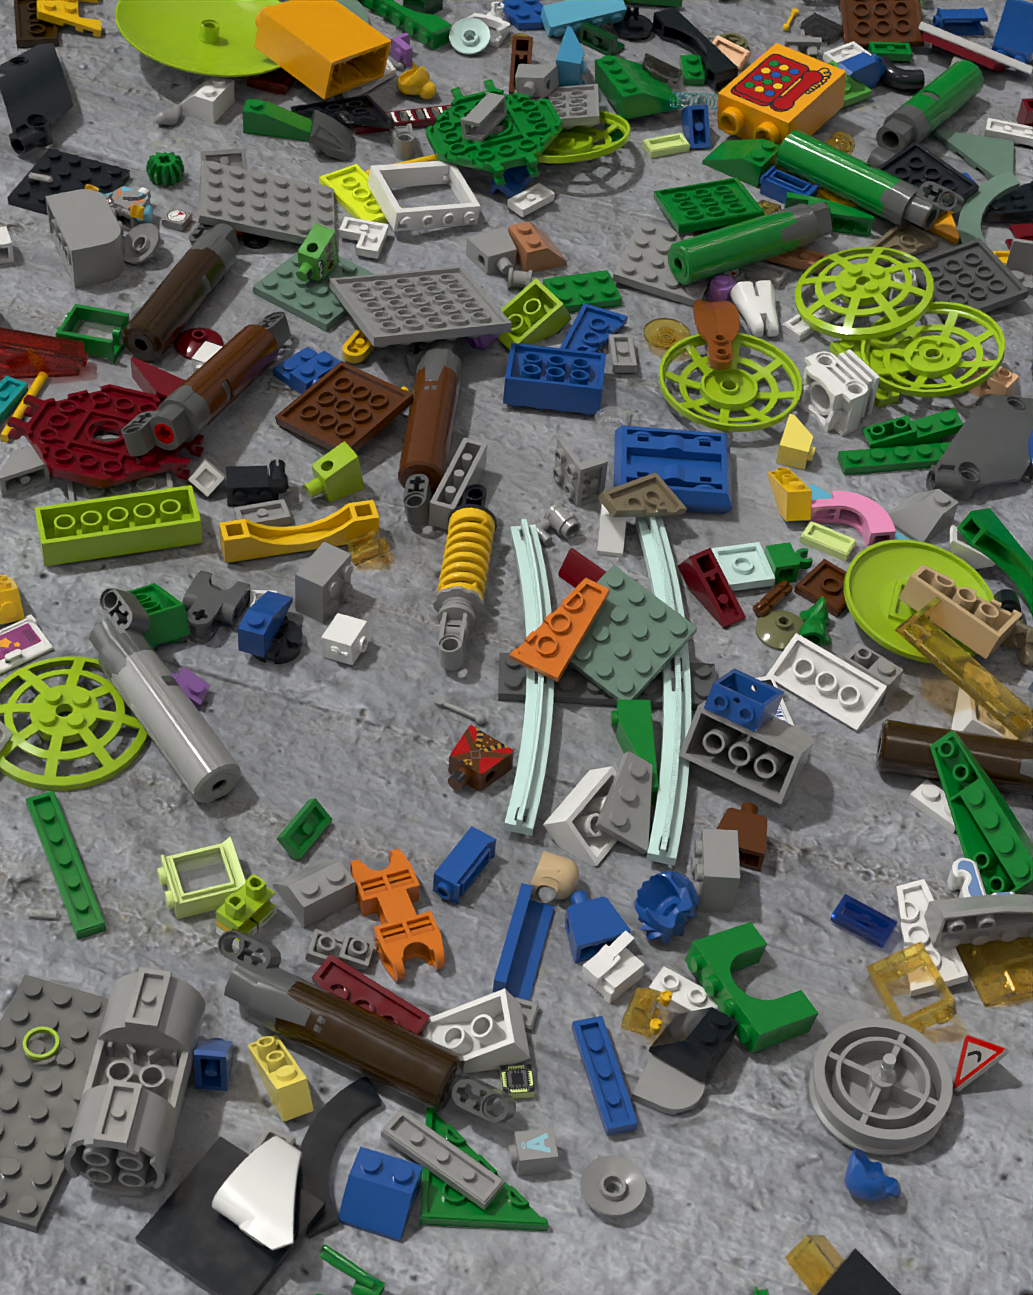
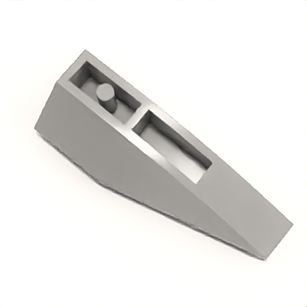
[924,894,1033,948]

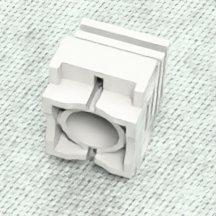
[798,350,880,436]

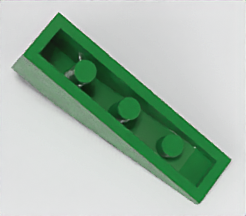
[243,99,312,142]
[610,699,658,805]

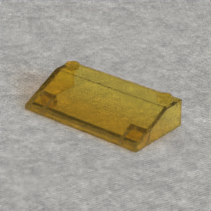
[895,597,1033,741]

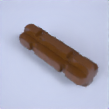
[752,580,793,617]

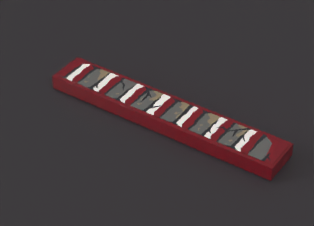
[351,105,451,134]

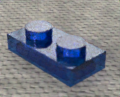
[830,894,898,949]

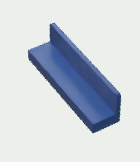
[493,883,554,1001]

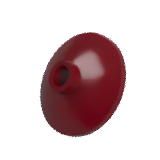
[175,327,223,360]

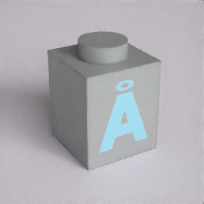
[508,1128,558,1177]

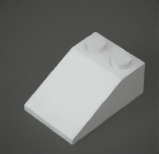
[423,989,530,1073]

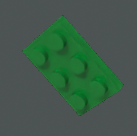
[542,270,622,313]

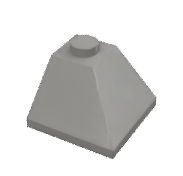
[888,489,959,543]

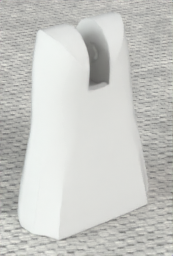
[730,280,779,337]

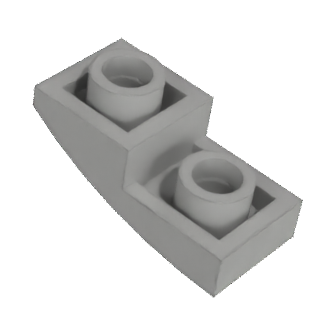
[305,929,375,969]

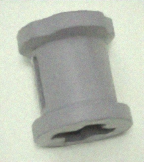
[507,267,533,288]

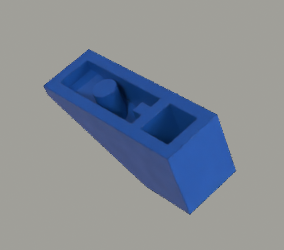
[237,591,293,657]

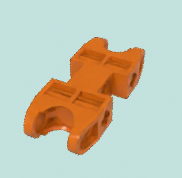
[350,848,445,982]

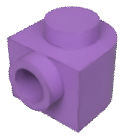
[707,274,737,302]

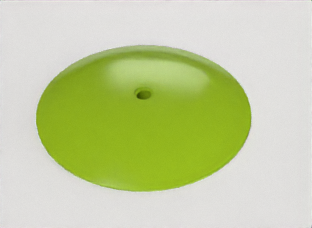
[115,0,282,77]

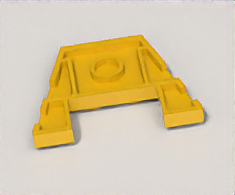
[36,0,101,37]

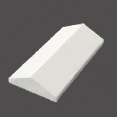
[766,633,887,732]

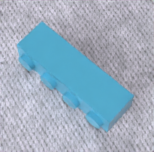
[541,0,626,37]

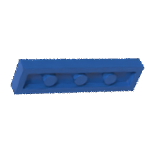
[571,1016,638,1136]

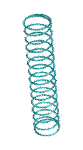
[670,92,718,110]

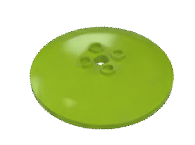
[844,539,994,664]

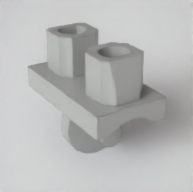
[784,29,822,59]

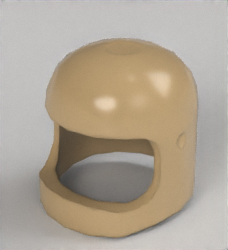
[530,851,579,900]

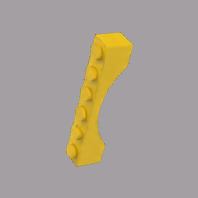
[219,500,379,563]

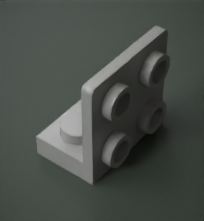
[1006,238,1033,295]
[552,438,608,507]

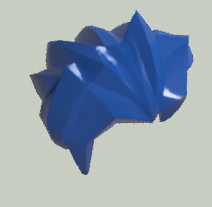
[634,871,699,944]

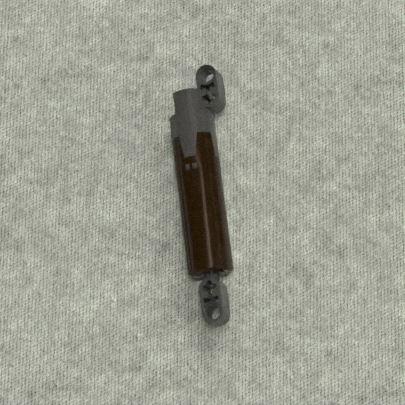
[218,930,516,1122]

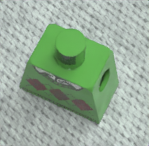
[296,223,339,282]

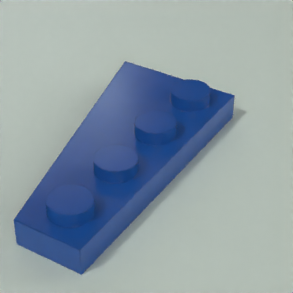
[560,303,628,352]

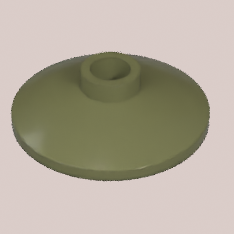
[755,610,804,651]

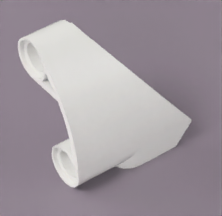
[212,1136,302,1250]

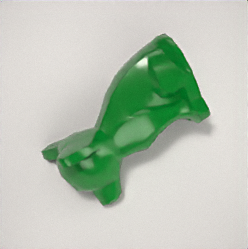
[799,596,831,647]

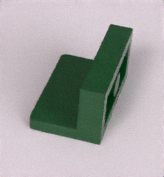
[579,21,625,56]

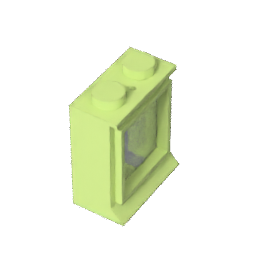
[157,836,246,920]

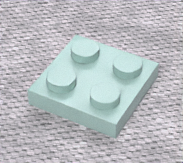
[711,542,776,591]

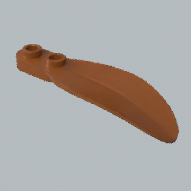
[693,299,740,370]

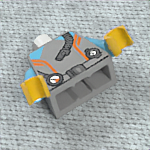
[85,184,153,233]

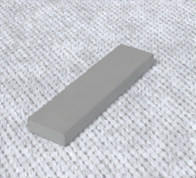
[381,1108,505,1210]

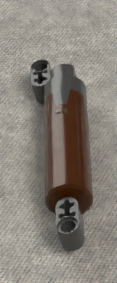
[398,339,463,526]

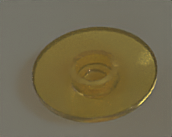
[643,318,690,350]

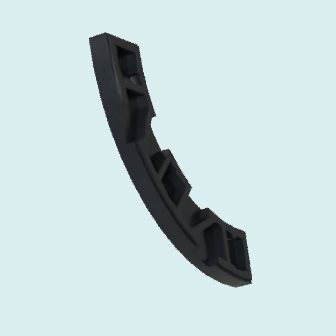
[296,1076,381,1239]

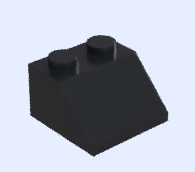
[648,1007,739,1083]

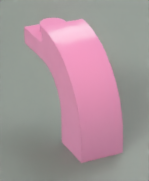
[807,491,896,548]

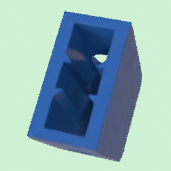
[565,890,631,964]

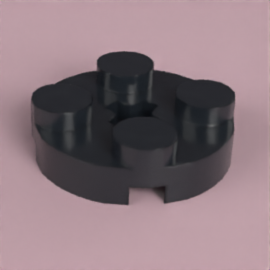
[252,616,303,664]

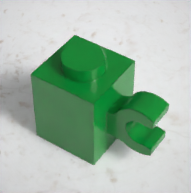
[764,542,813,585]

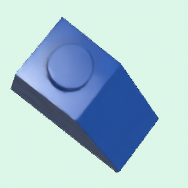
[838,52,887,89]
[681,105,711,149]
[193,1038,233,1091]

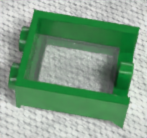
[55,304,130,364]

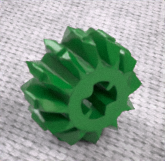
[146,151,184,186]

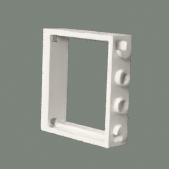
[368,161,481,232]

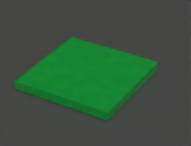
[654,177,765,234]

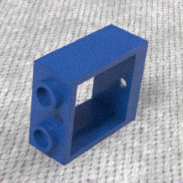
[704,668,784,732]

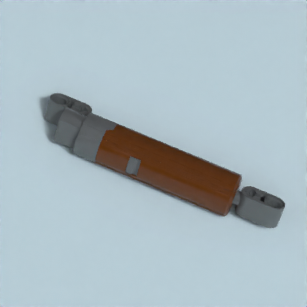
[121,311,291,457]

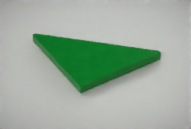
[420,1107,548,1231]

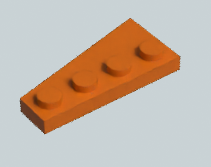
[509,578,610,682]

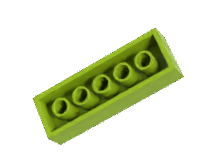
[34,485,202,567]

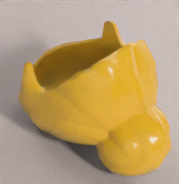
[397,63,437,100]

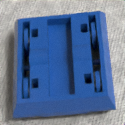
[613,425,732,514]

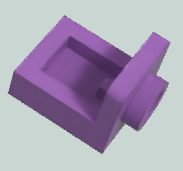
[391,33,412,68]
[171,667,211,708]

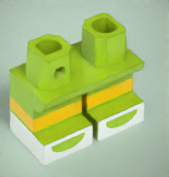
[216,874,277,949]

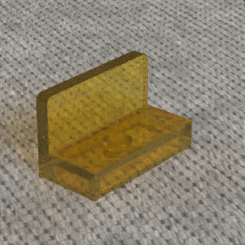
[785,1235,843,1295]

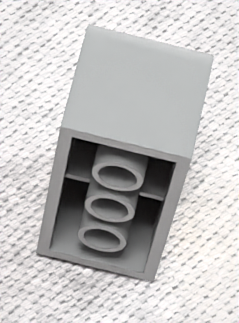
[46,189,125,288]
[679,700,813,804]

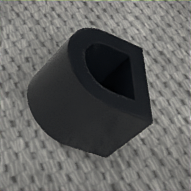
[994,589,1022,620]

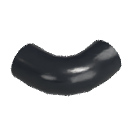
[879,56,925,91]

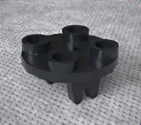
[613,5,653,40]

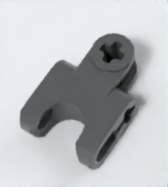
[182,570,251,644]

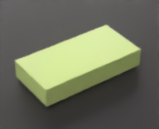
[642,133,690,158]
[799,521,857,562]

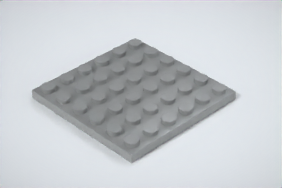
[330,266,512,348]

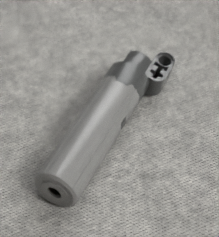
[89,587,241,803]

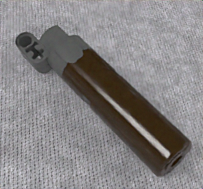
[122,223,241,362]

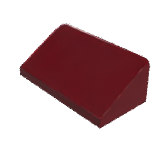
[558,548,606,588]

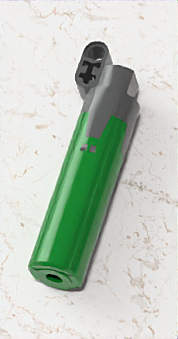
[668,202,833,285]

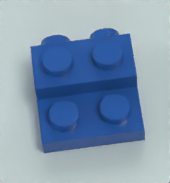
[273,346,341,394]

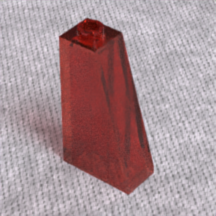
[0,327,88,380]

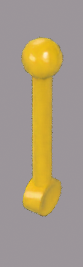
[782,8,799,31]

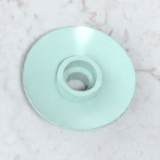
[449,18,490,55]

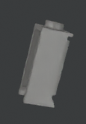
[460,92,507,142]

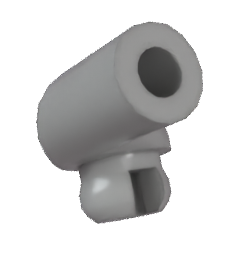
[155,105,183,126]

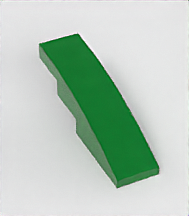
[784,192,874,237]

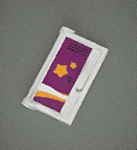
[0,615,53,674]

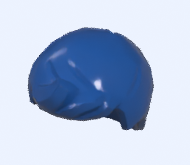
[844,1149,901,1201]

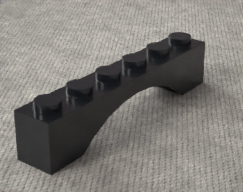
[652,7,738,90]

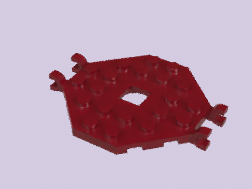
[7,384,204,488]

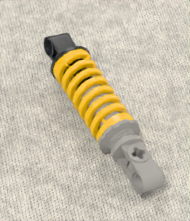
[433,484,497,670]

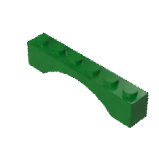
[358,0,451,51]
[957,508,1033,617]

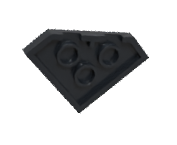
[986,181,1033,223]

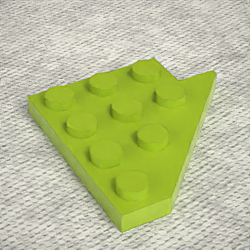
[829,333,913,408]

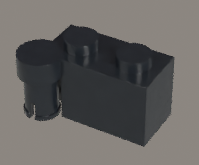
[226,459,289,506]

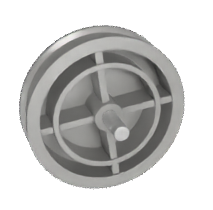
[809,1018,953,1156]

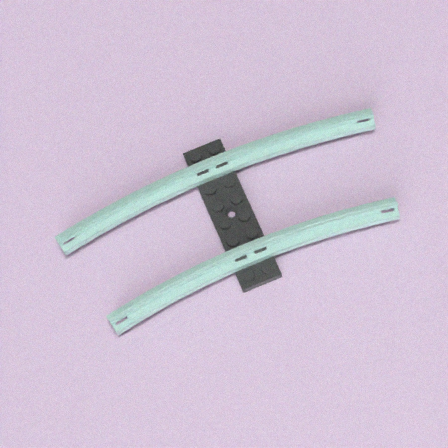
[498,516,716,866]

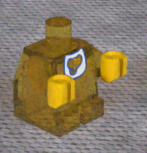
[621,987,673,1038]

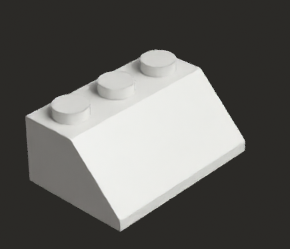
[543,766,618,866]

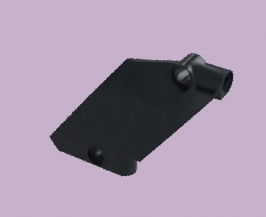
[0,43,74,155]

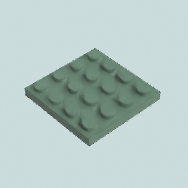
[253,252,374,332]
[569,564,697,701]

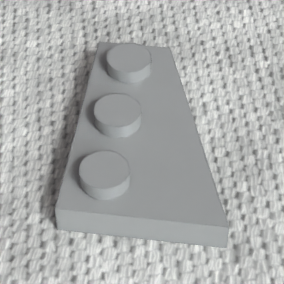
[595,751,653,854]

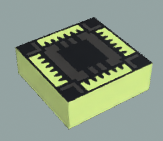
[500,1064,535,1099]

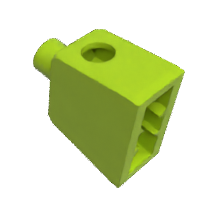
[303,441,364,502]

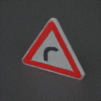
[953,1034,1009,1092]

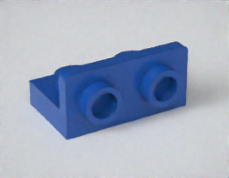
[488,165,532,198]

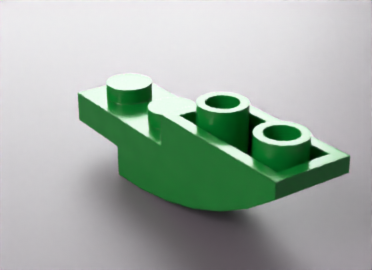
[862,408,963,448]

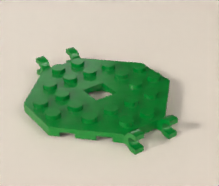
[425,79,563,186]

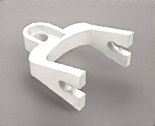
[467,2,510,47]

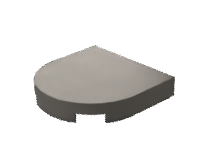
[631,1054,705,1115]

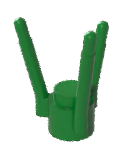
[315,1244,386,1295]

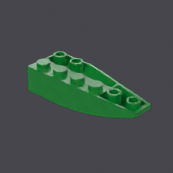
[930,730,1033,895]

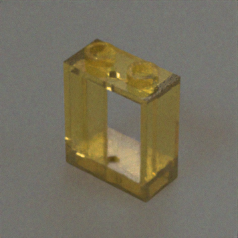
[866,942,957,1034]

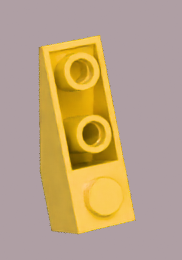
[767,467,812,521]

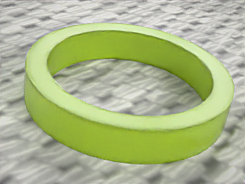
[23,1026,60,1061]

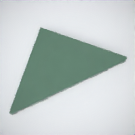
[932,129,1014,179]

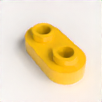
[342,328,376,364]

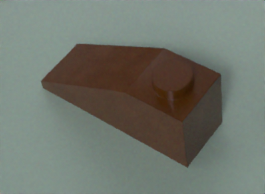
[509,35,533,94]

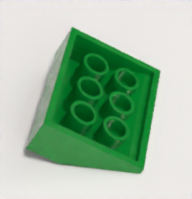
[595,55,683,119]

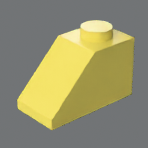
[776,414,816,470]

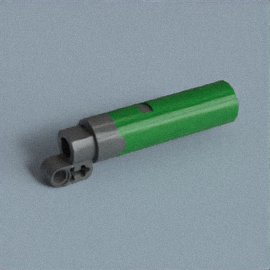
[867,60,984,168]
[777,130,964,230]

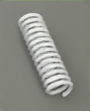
[29,172,53,183]
[26,908,58,919]

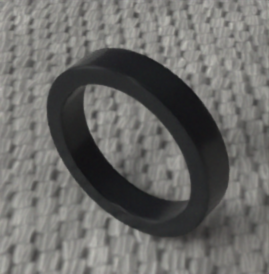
[243,233,269,249]

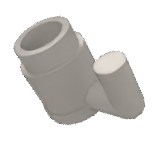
[536,502,581,545]

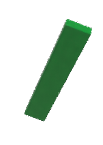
[25,791,106,940]

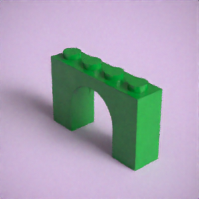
[685,922,818,1053]

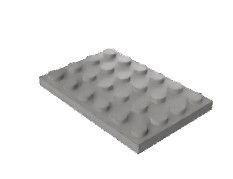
[198,160,335,244]

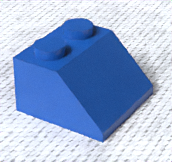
[338,1146,423,1242]

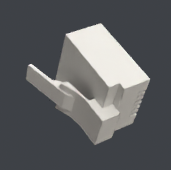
[582,930,645,1004]

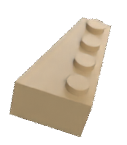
[899,565,1022,659]

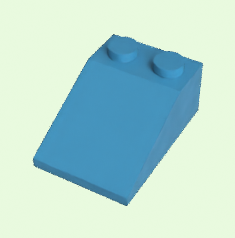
[555,26,587,87]

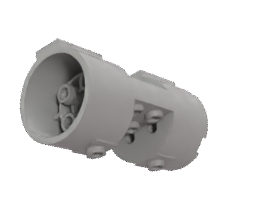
[64,967,206,1196]

